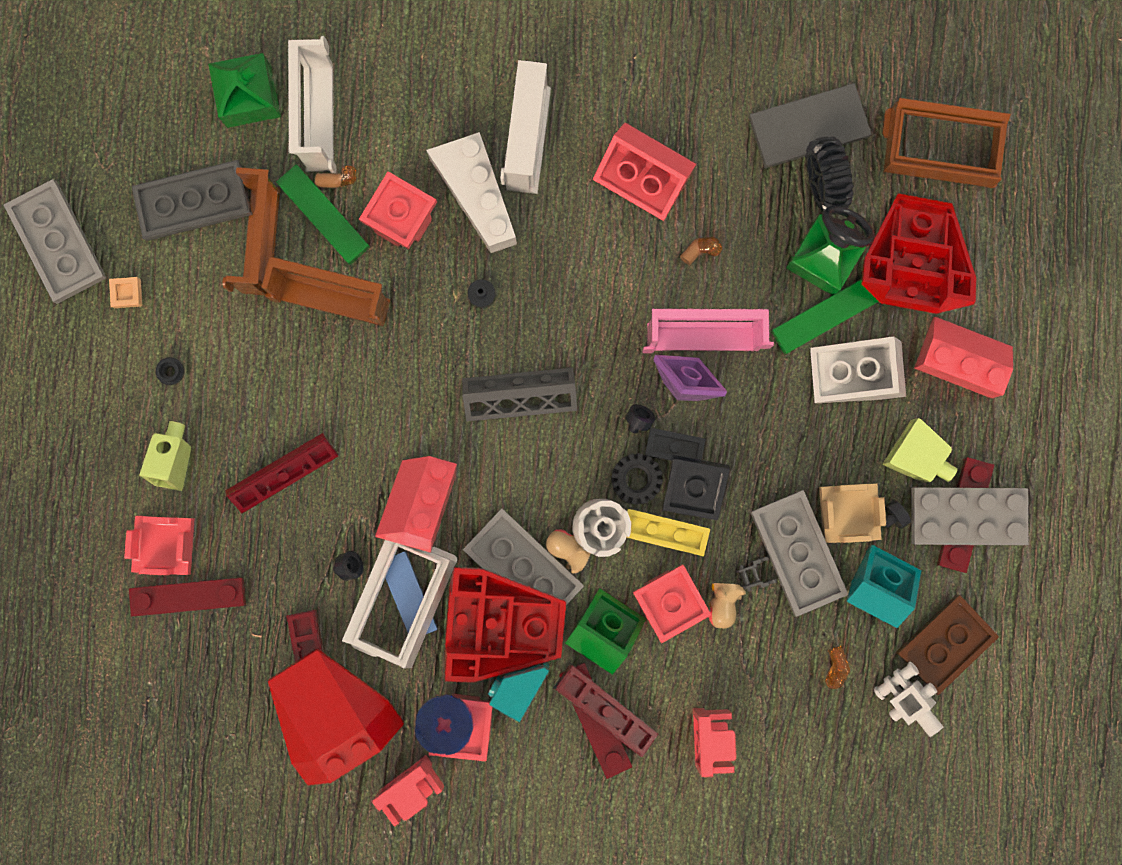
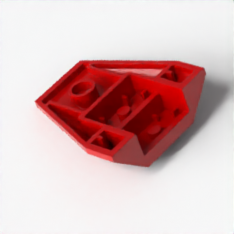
[861,193,976,314]
[445,567,566,682]
[268,648,404,785]

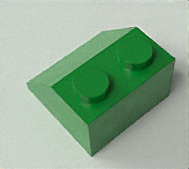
[565,588,646,675]

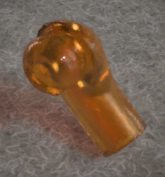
[825,646,850,689]

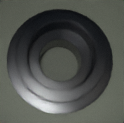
[156,357,185,385]

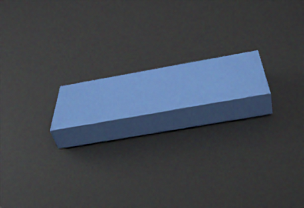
[385,551,438,634]

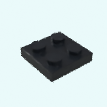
[662,455,730,520]

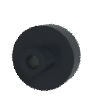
[467,279,496,309]
[626,404,656,434]
[885,500,911,529]
[333,551,363,581]

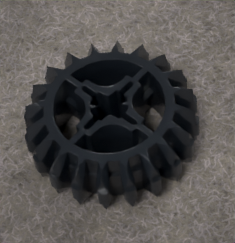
[805,136,854,212]

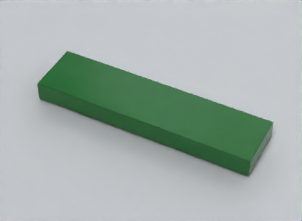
[276,164,370,265]
[771,279,879,355]

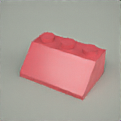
[593,123,697,221]
[914,317,1013,398]
[376,456,457,553]

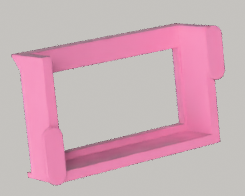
[642,309,774,353]

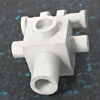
[874,662,943,737]

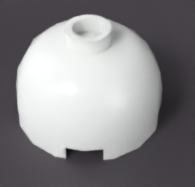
[572,499,631,557]

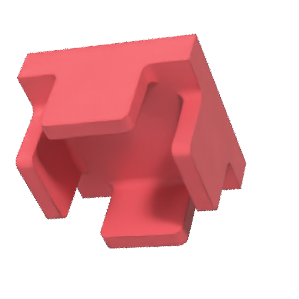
[359,172,437,250]
[125,516,195,575]
[633,564,711,643]
[429,694,493,761]
[693,708,736,777]
[372,755,444,826]

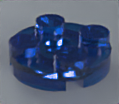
[415,694,474,755]

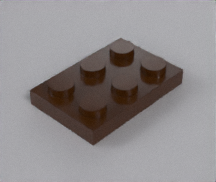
[896,594,999,695]

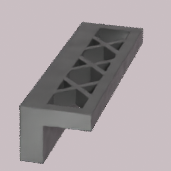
[462,368,577,422]

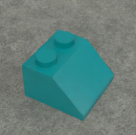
[846,544,922,628]
[488,662,549,723]

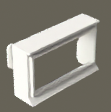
[288,36,337,174]
[501,60,551,194]
[342,540,457,669]

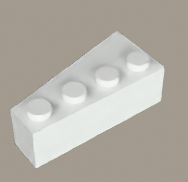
[427,132,517,253]

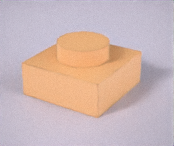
[109,277,142,308]

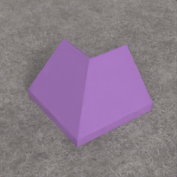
[653,355,727,401]

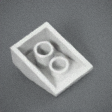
[810,337,906,403]

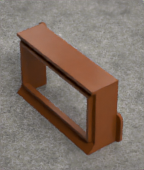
[882,98,1011,188]
[222,167,280,295]
[261,256,390,326]

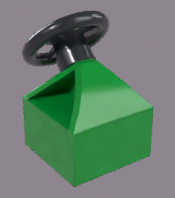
[786,206,875,296]

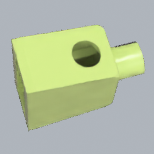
[883,418,957,483]
[139,421,191,491]

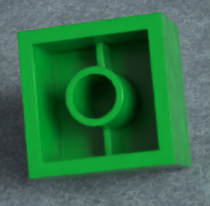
[208,53,281,128]

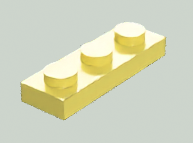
[627,509,710,556]

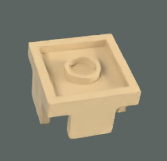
[819,484,886,543]

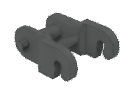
[736,556,777,592]

